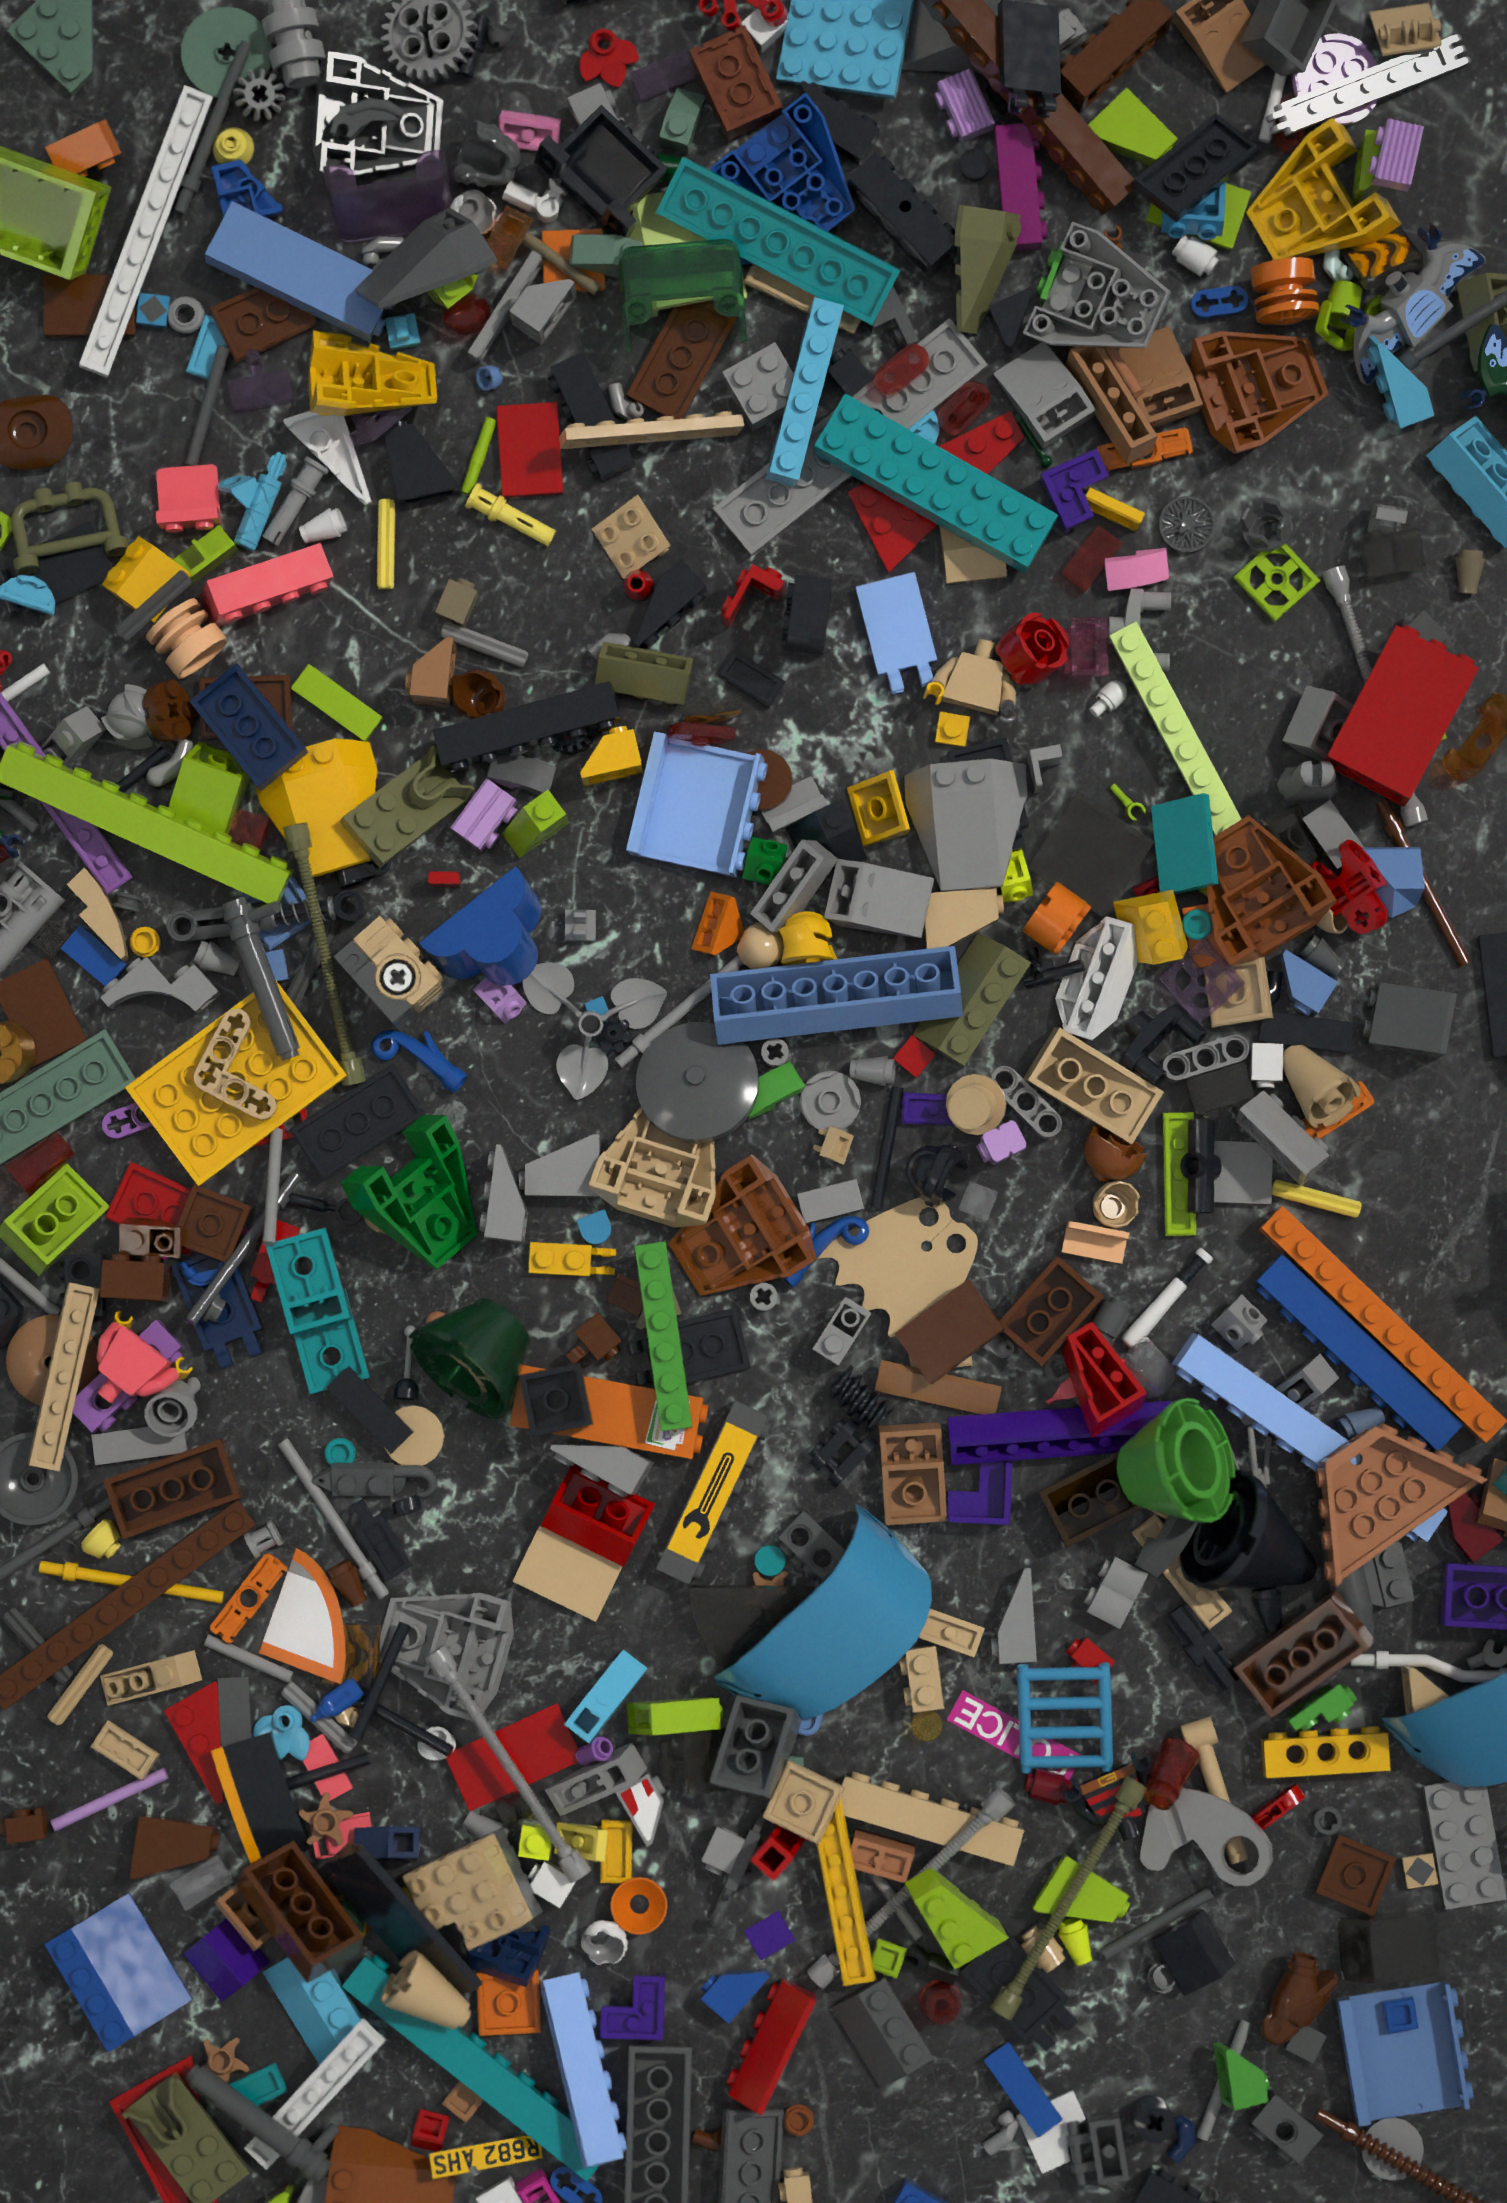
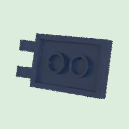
[171,1254,263,1369]

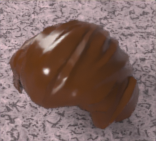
[451,669,506,720]

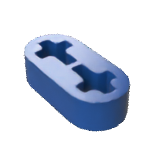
[1190,286,1248,320]
[550,2164,603,2203]

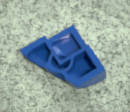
[211,160,283,219]

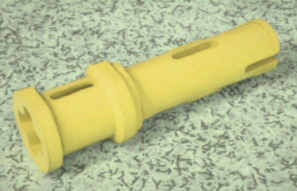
[465,483,556,546]

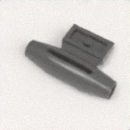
[1322,1526,1415,1643]

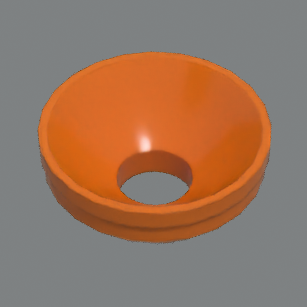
[611,1877,667,1935]

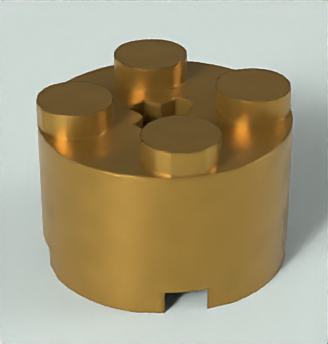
[0,1022,36,1084]

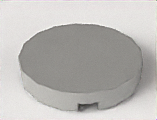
[800,1070,861,1130]
[1361,2117,1424,2181]

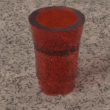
[4,1131,75,1197]
[1144,1738,1200,1810]
[919,1979,962,2024]

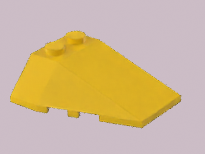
[308,330,437,416]
[254,738,378,878]

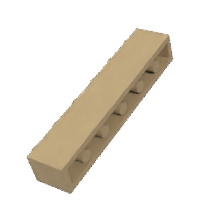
[841,1771,1024,1866]

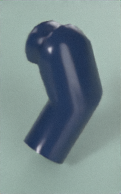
[1167,2115,1196,2164]

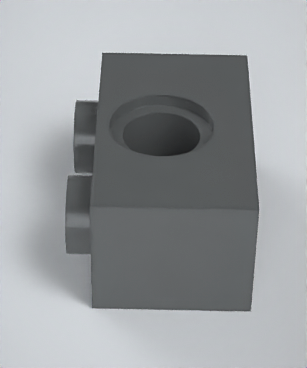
[1248,2091,1323,2164]

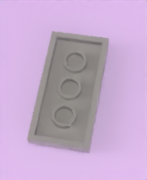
[1422,1781,1507,1910]

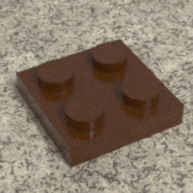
[178,1184,252,1263]
[1315,1834,1397,1916]

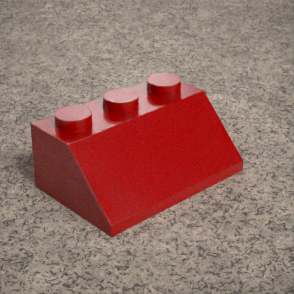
[541,1464,655,1567]

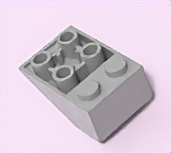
[993,342,1096,449]
[824,859,934,938]
[480,1144,528,1244]
[550,1445,654,1497]

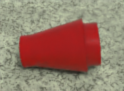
[623,570,654,600]

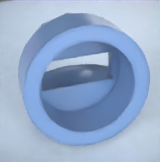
[476,365,503,391]

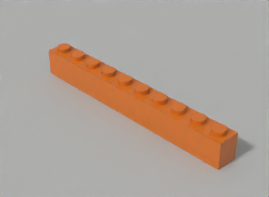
[1258,1206,1507,1443]

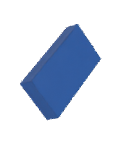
[61,925,128,986]

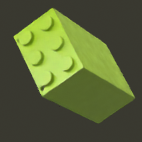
[0,146,112,280]

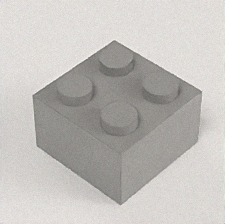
[722,342,794,432]

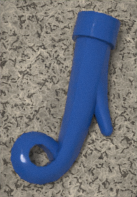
[371,1030,468,1094]
[782,1216,869,1288]

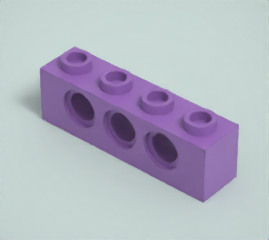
[73,1320,185,1433]

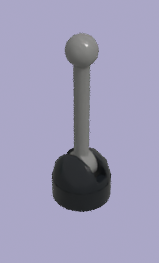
[393,1325,419,1400]

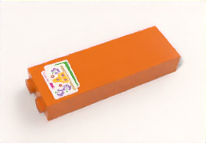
[509,1365,709,1459]

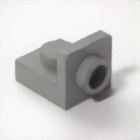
[1367,503,1408,538]

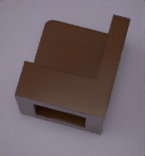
[607,1273,644,1318]

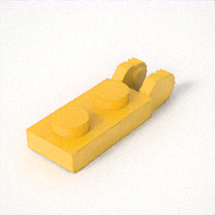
[528,1242,616,1276]

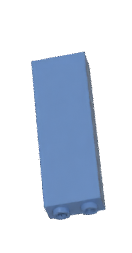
[205,201,395,343]

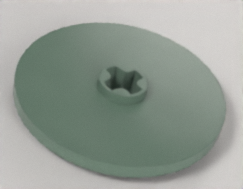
[181,7,272,99]

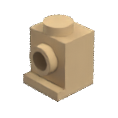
[779,2167,813,2203]

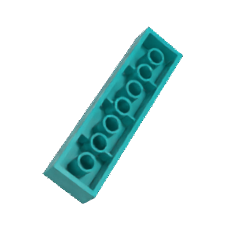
[813,393,1058,574]

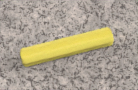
[377,499,395,589]
[1272,1179,1362,1218]

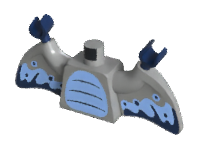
[1340,223,1486,385]

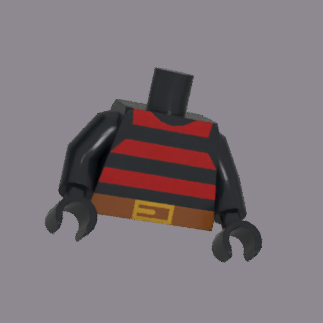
[1059,1749,1153,1841]

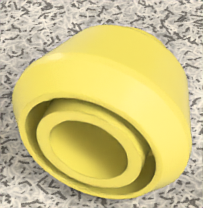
[213,128,254,165]
[81,1519,121,1559]

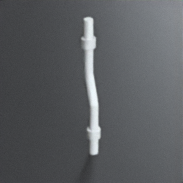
[1350,1651,1507,1683]

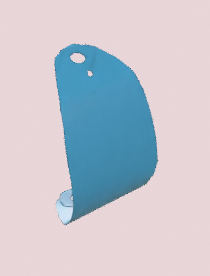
[714,1503,932,1719]
[1381,1673,1507,1787]

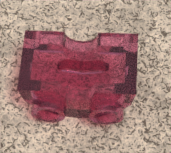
[1064,617,1109,677]

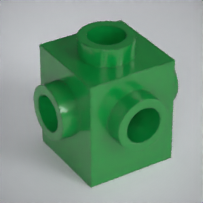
[742,837,788,885]

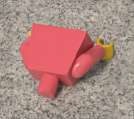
[97,1310,192,1404]

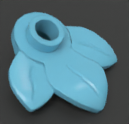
[253,1705,310,1761]

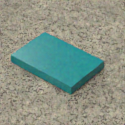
[1151,793,1219,895]

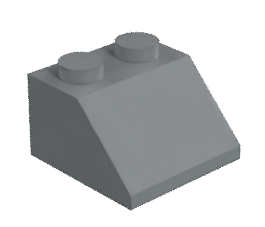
[508,279,577,345]
[1282,685,1353,761]

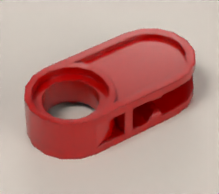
[1251,1783,1306,1830]

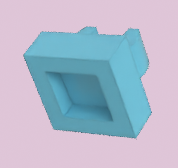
[385,313,421,350]

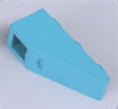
[1368,335,1434,428]
[564,1649,648,1743]

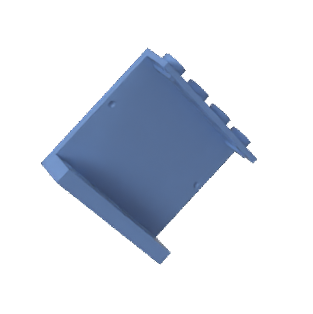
[1335,1981,1474,2126]

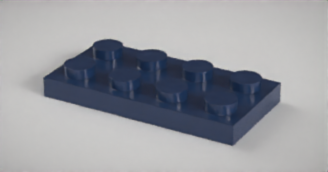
[189,663,309,791]

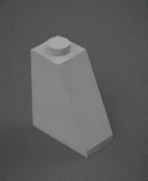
[519,1134,600,1198]

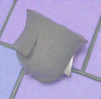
[101,684,153,750]

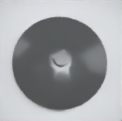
[636,1022,759,1143]

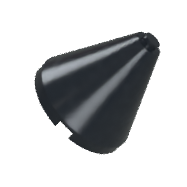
[1180,1470,1317,1591]

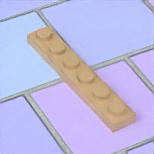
[559,411,744,449]
[27,1282,100,1471]

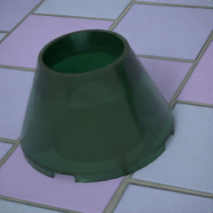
[409,1298,530,1419]

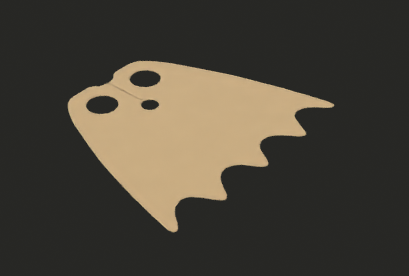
[817,1197,978,1337]

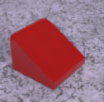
[411,2109,450,2152]

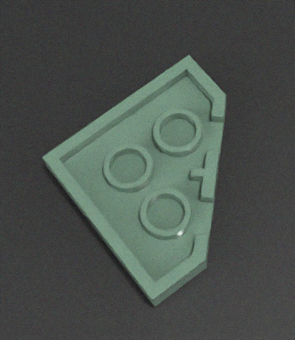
[7,0,94,96]

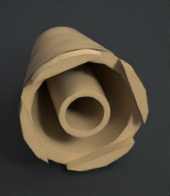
[1283,1045,1360,1128]
[381,1950,471,2030]

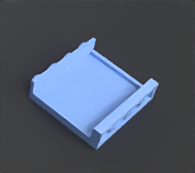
[626,731,768,878]

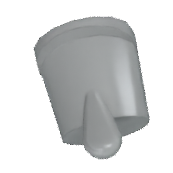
[145,1377,201,1437]

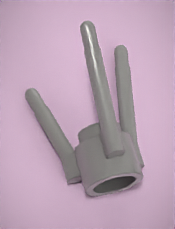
[1230,1426,1272,1488]

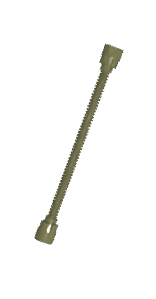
[283,822,366,1086]
[990,1776,1148,2020]

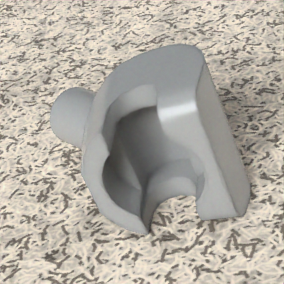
[1467,1639,1507,1670]

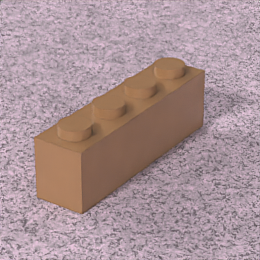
[1065,346,1158,464]

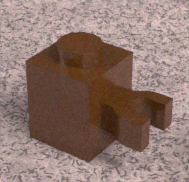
[566,1312,622,1364]

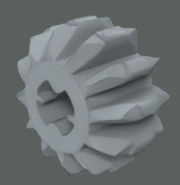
[233,68,285,121]

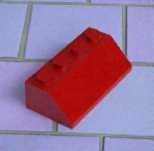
[725,1978,816,2115]

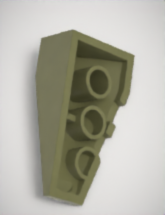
[955,205,1021,334]

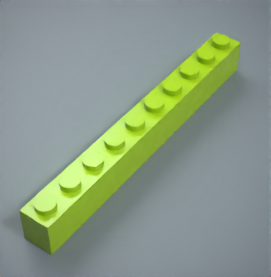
[0,741,294,904]

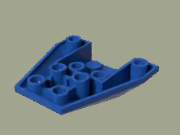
[710,92,856,231]

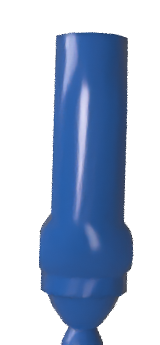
[310,1678,364,1722]

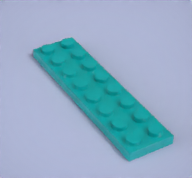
[655,157,901,325]

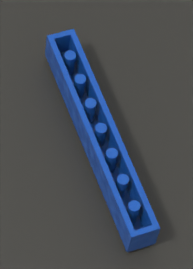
[1254,1254,1464,1452]

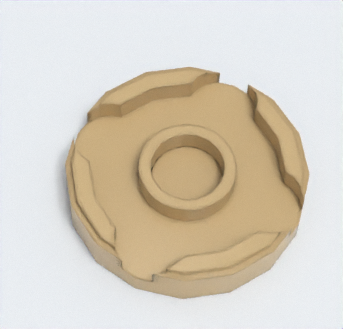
[384,1406,445,1466]

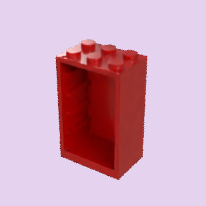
[1324,625,1479,807]

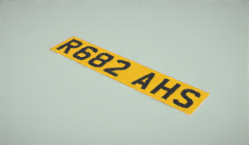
[429,2135,543,2179]

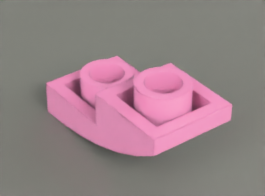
[1105,548,1169,591]

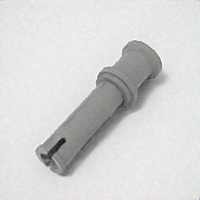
[262,456,329,547]

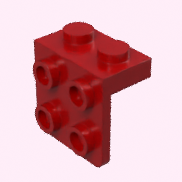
[721,564,785,628]

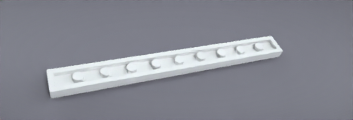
[79,85,213,378]

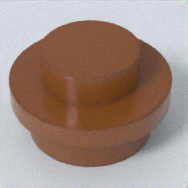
[783,2104,814,2136]

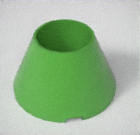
[1117,1398,1235,1523]

